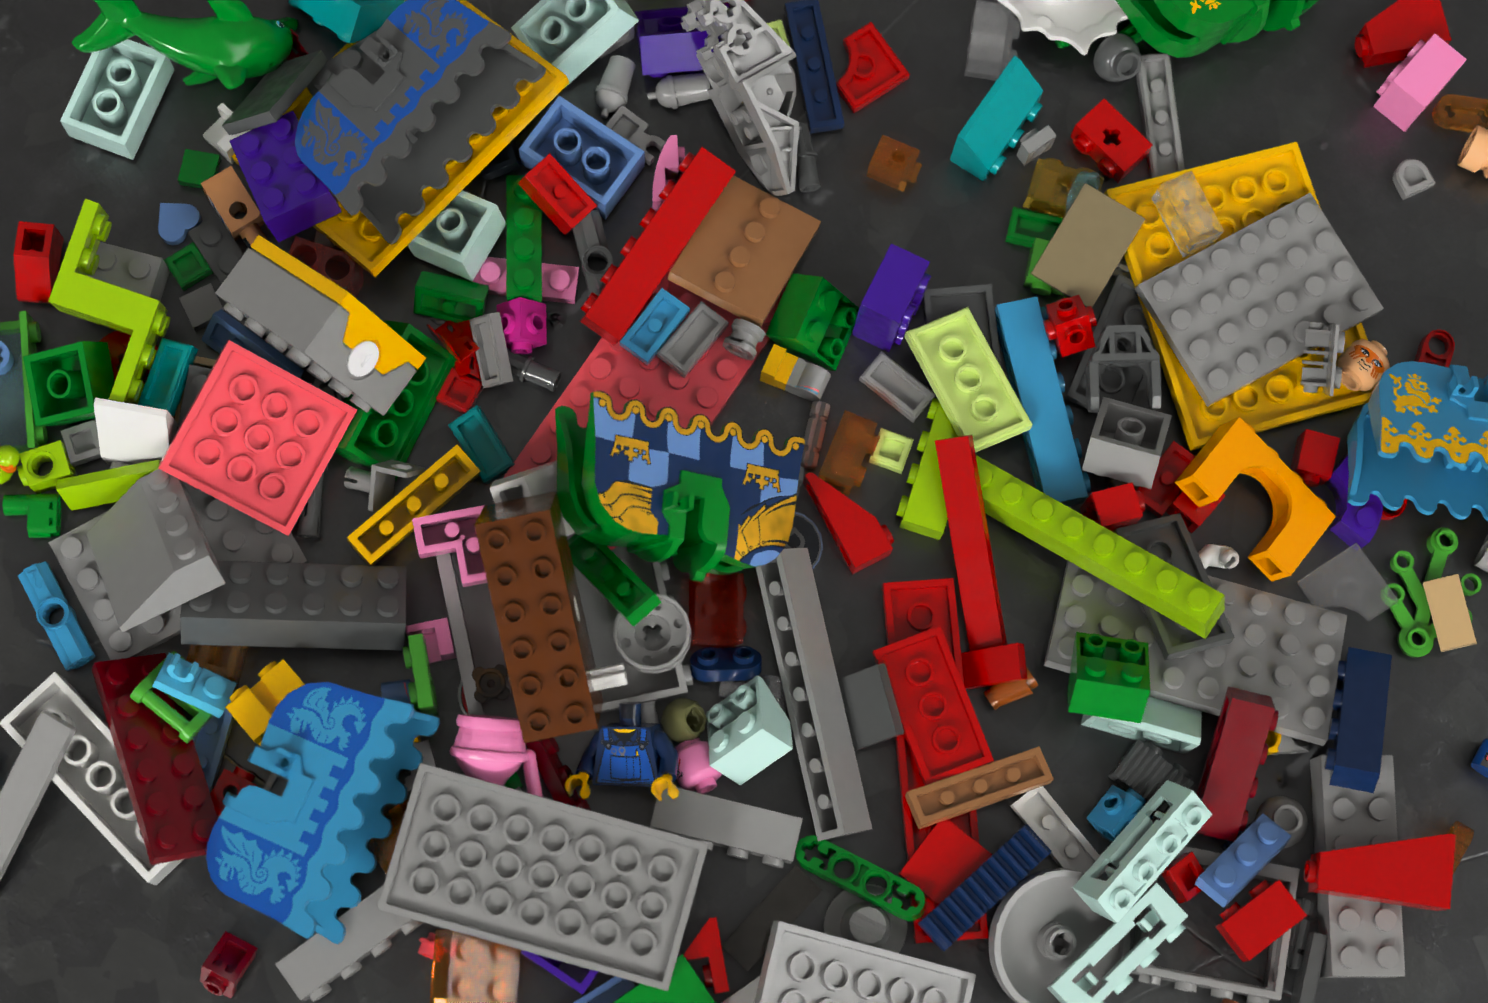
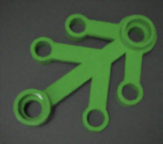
[1380,527,1482,658]

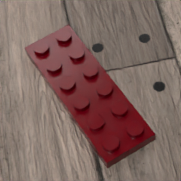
[92,653,218,865]

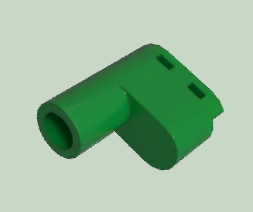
[2,494,62,538]

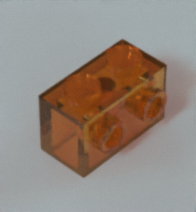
[818,410,880,497]

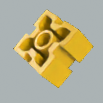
[225,659,305,746]

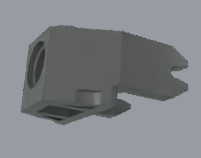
[1085,325,1161,413]

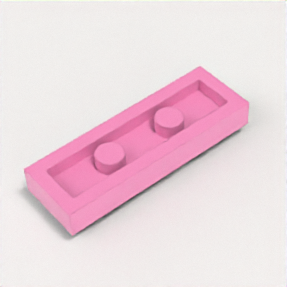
[472,257,580,304]

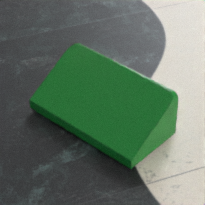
[413,271,489,323]

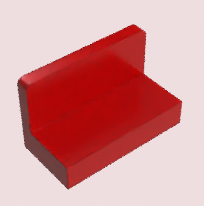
[518,153,597,235]

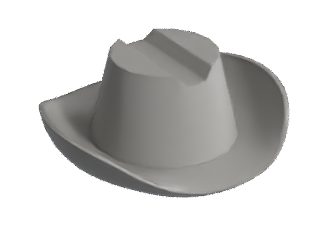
[824,884,907,953]

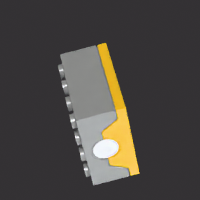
[215,235,426,416]

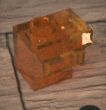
[186,645,249,694]

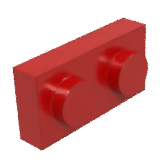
[1136,440,1196,518]

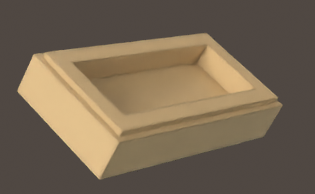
[1423,574,1477,652]

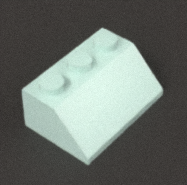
[511,0,639,87]
[1081,696,1202,754]

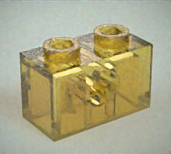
[1023,158,1104,218]

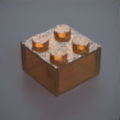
[429,929,520,1003]

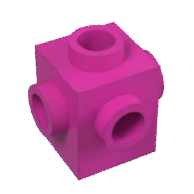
[497,297,547,354]

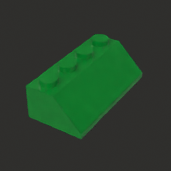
[335,320,457,481]

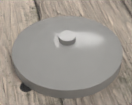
[988,868,1130,1003]

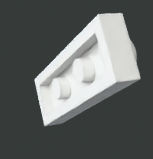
[1010,786,1109,878]

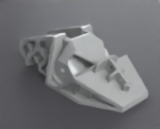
[680,0,802,196]

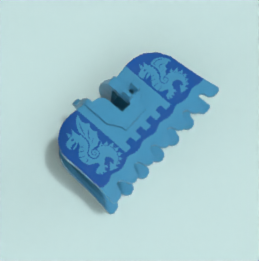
[206,682,440,945]

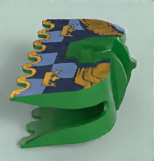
[555,390,805,582]

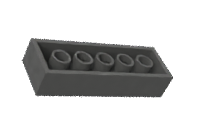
[180,560,407,650]

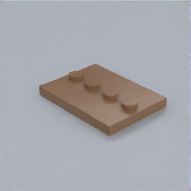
[668,175,821,328]

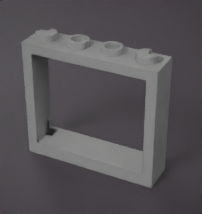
[1131,846,1300,1003]

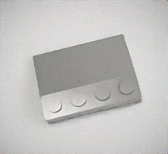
[86,469,225,632]

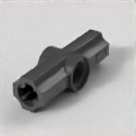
[572,210,613,295]

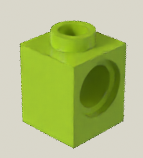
[17,440,77,494]

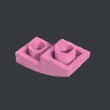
[652,135,685,210]

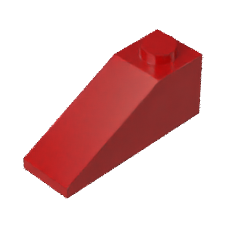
[803,472,894,575]

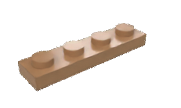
[905,746,1054,829]

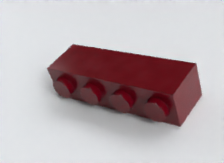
[1196,686,1279,842]

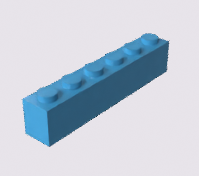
[995,297,1091,507]

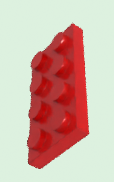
[872,626,994,786]

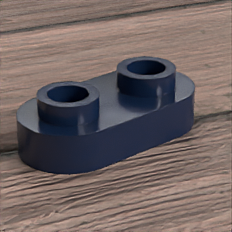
[690,646,762,682]

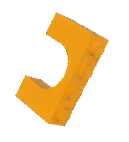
[1175,417,1336,582]

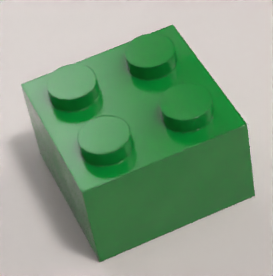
[23,341,115,427]

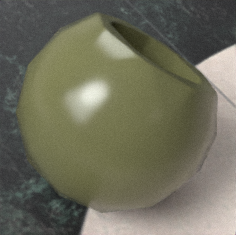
[661,697,707,743]

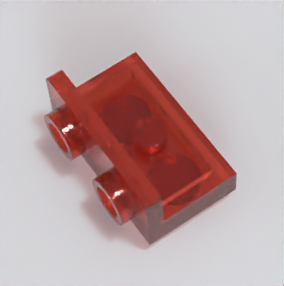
[689,573,747,648]

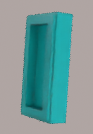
[138,338,198,416]
[448,405,515,484]

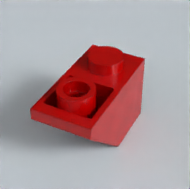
[13,221,64,304]

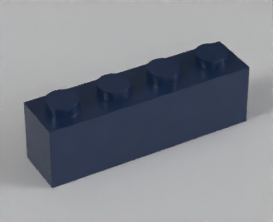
[1324,647,1392,793]

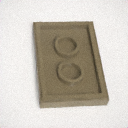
[1030,183,1145,307]

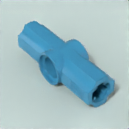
[17,561,96,671]

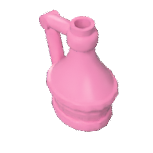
[449,714,543,797]

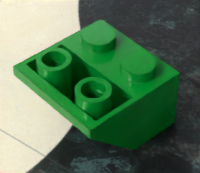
[766,273,859,371]
[1068,632,1150,723]

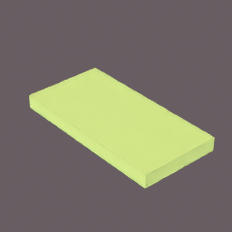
[905,307,1033,453]

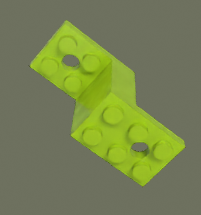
[48,199,171,404]

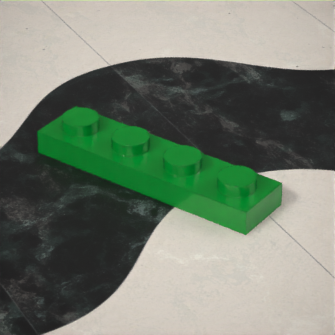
[506,175,542,303]
[568,533,661,627]

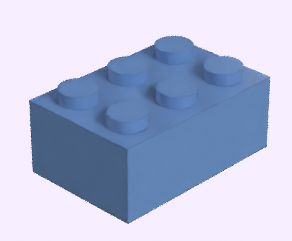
[519,96,645,220]

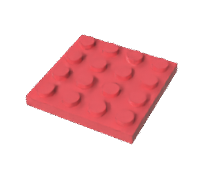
[157,340,357,536]

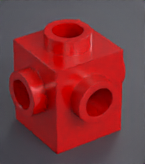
[1043,294,1097,357]

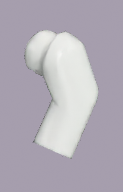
[1198,544,1239,569]

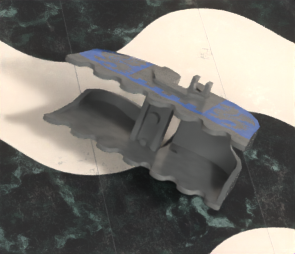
[295,0,546,245]

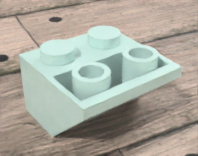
[706,675,793,785]

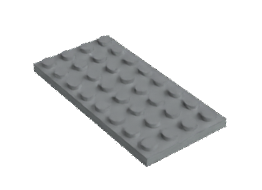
[1044,560,1347,746]
[377,763,709,991]

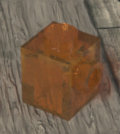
[866,135,922,192]

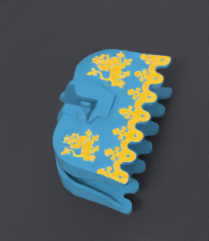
[1347,361,1488,521]

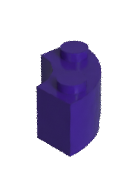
[1325,453,1383,552]

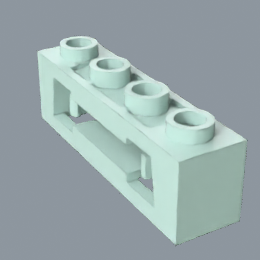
[1072,780,1212,923]
[1047,883,1188,1003]

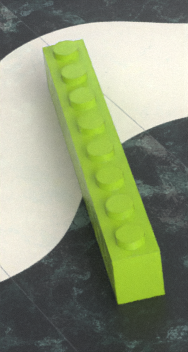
[976,456,1225,639]

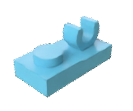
[152,653,237,718]

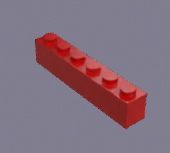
[580,147,736,345]

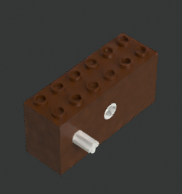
[474,491,628,743]

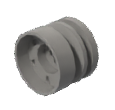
[613,593,692,674]

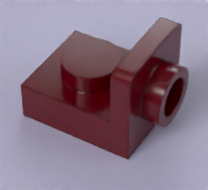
[200,931,258,998]

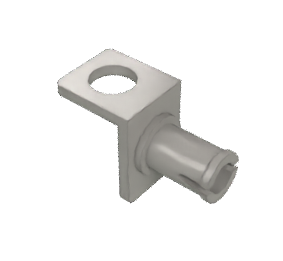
[344,460,425,512]

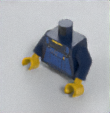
[565,702,679,801]

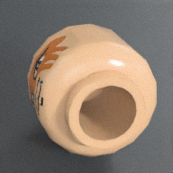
[1336,339,1390,391]

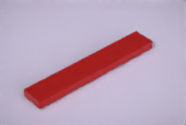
[935,435,1007,651]

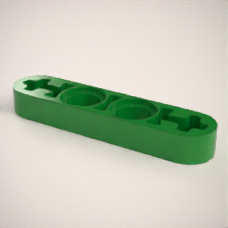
[795,835,926,921]

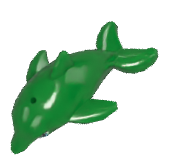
[72,0,299,90]

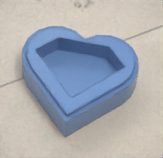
[158,203,202,245]

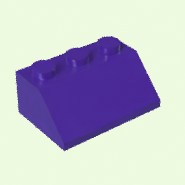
[635,3,730,78]

